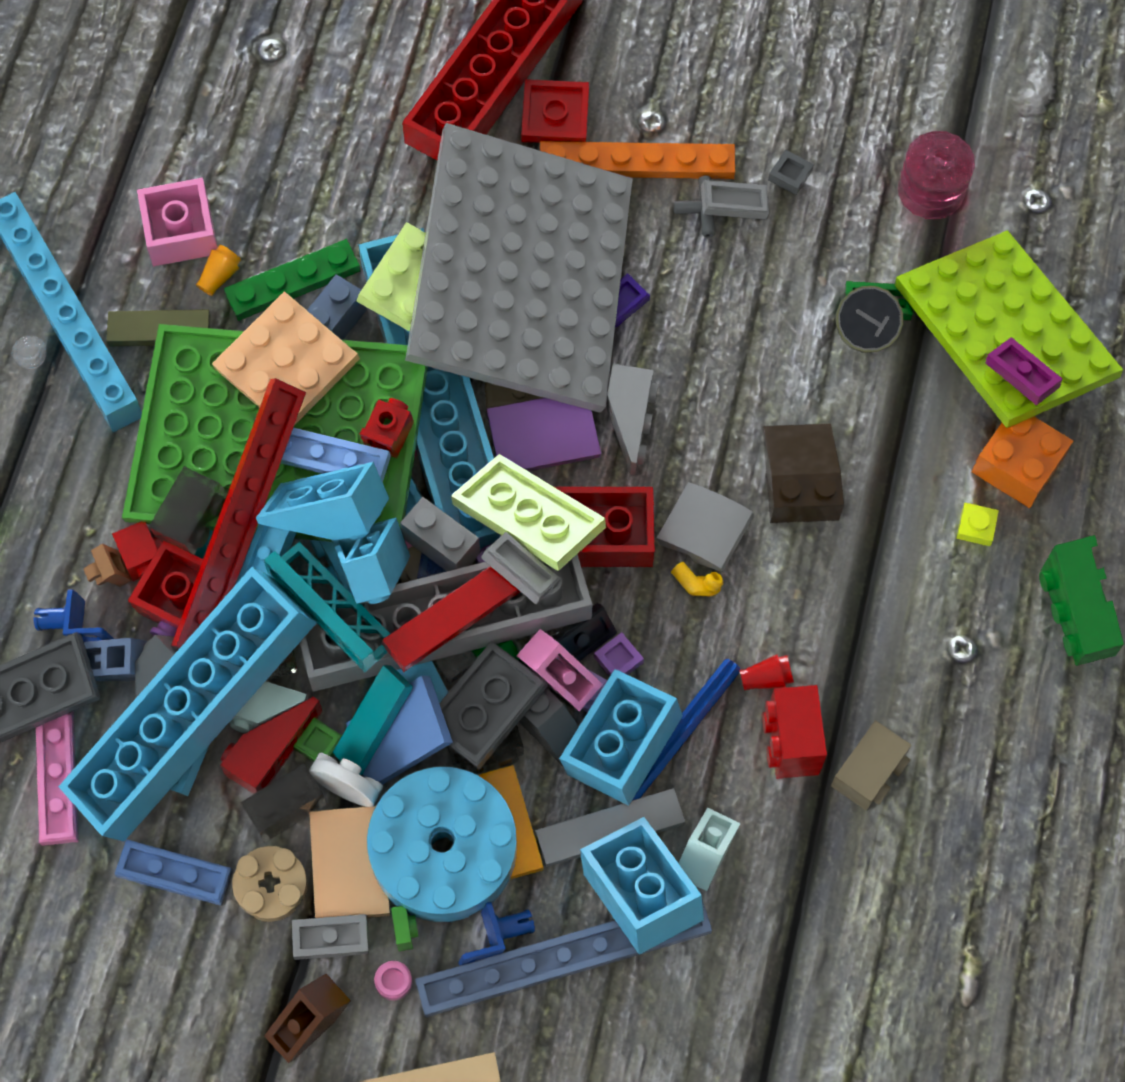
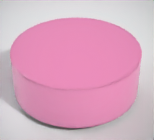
[374,961,412,1001]

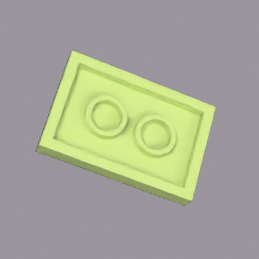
[357,222,426,332]

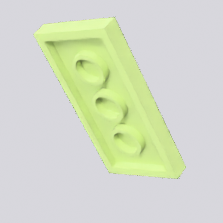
[451,454,606,571]

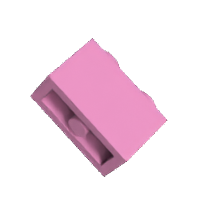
[517,629,603,712]

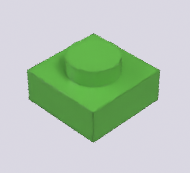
[391,906,419,952]

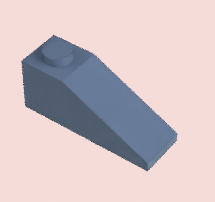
[84,638,147,681]

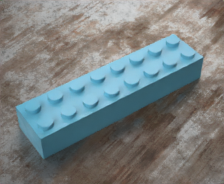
[58,567,317,841]

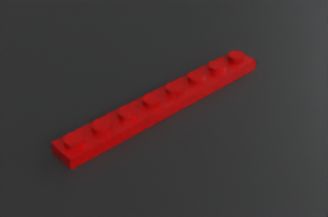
[171,378,306,649]

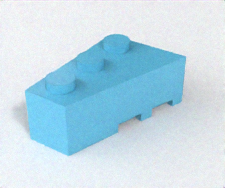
[332,518,410,604]

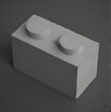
[400,497,480,571]

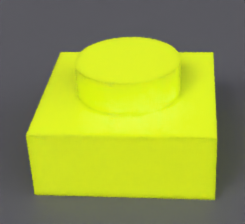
[956,502,999,546]

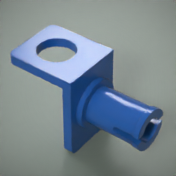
[34,589,114,642]
[458,902,535,966]

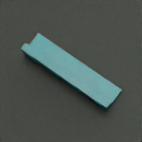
[264,542,390,673]

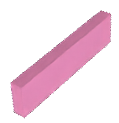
[36,711,78,846]

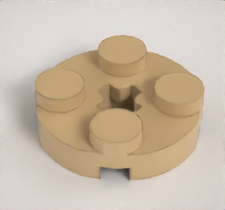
[232,846,308,922]

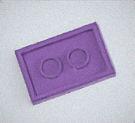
[487,398,601,471]

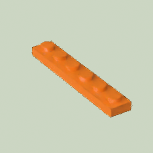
[540,141,735,179]

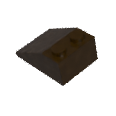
[763,424,844,523]

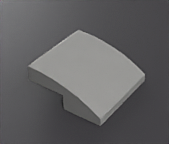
[656,482,754,572]

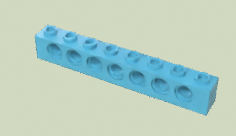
[0,192,142,433]

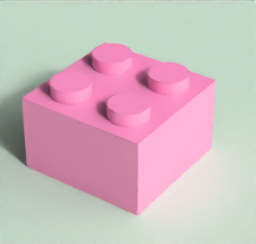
[137,177,217,267]

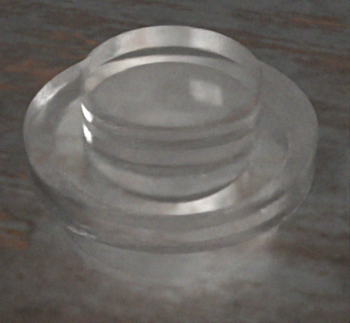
[12,336,47,369]

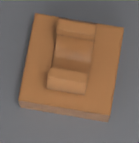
[83,544,132,587]

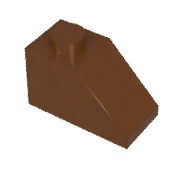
[264,974,351,1063]

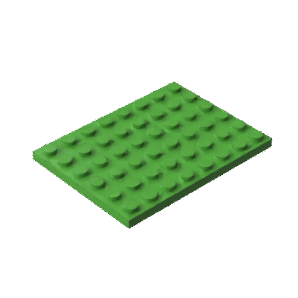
[122,324,428,542]

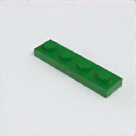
[224,239,361,321]

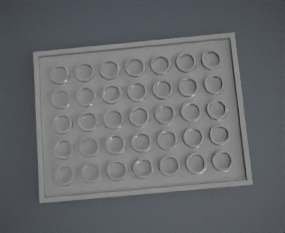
[405,123,633,413]

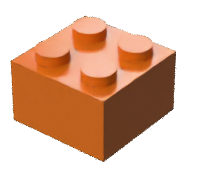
[972,416,1073,508]

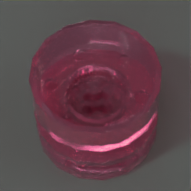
[898,131,975,219]

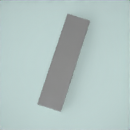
[535,788,685,867]

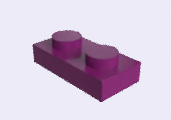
[985,337,1063,405]

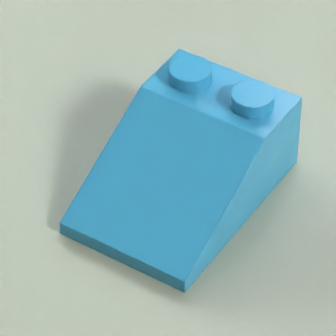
[256,462,389,541]

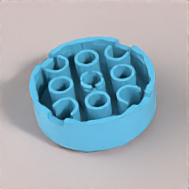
[367,767,517,922]

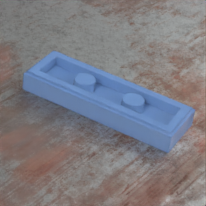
[114,839,232,906]

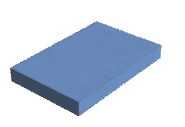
[346,676,453,785]

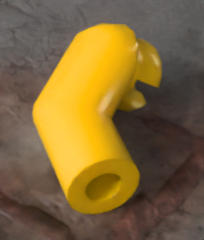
[671,562,724,597]

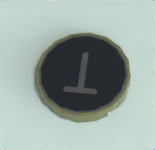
[836,286,903,353]

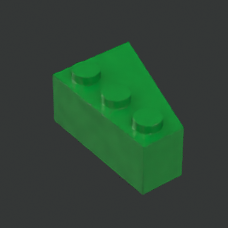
[1039,535,1124,666]

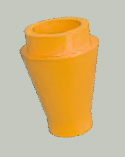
[196,245,241,296]

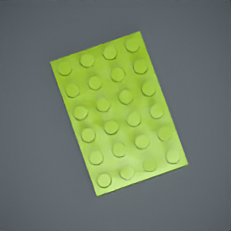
[895,230,1123,428]

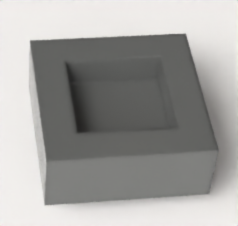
[768,149,814,195]

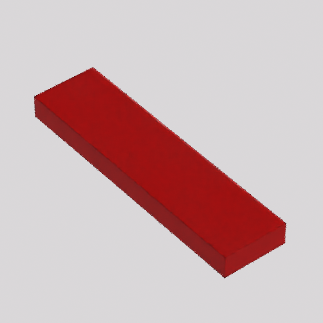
[382,566,520,672]

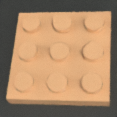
[212,291,360,424]

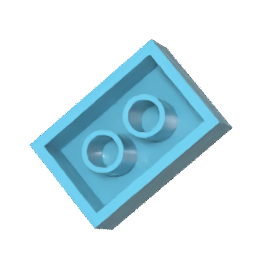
[559,669,683,806]
[580,817,704,955]

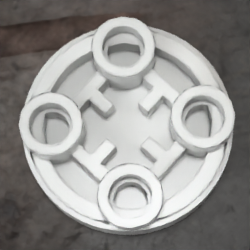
[309,753,383,807]

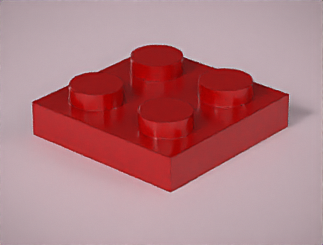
[521,79,589,143]

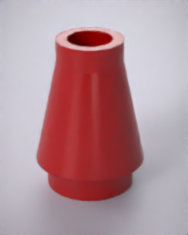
[739,654,794,691]

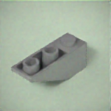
[606,364,658,476]

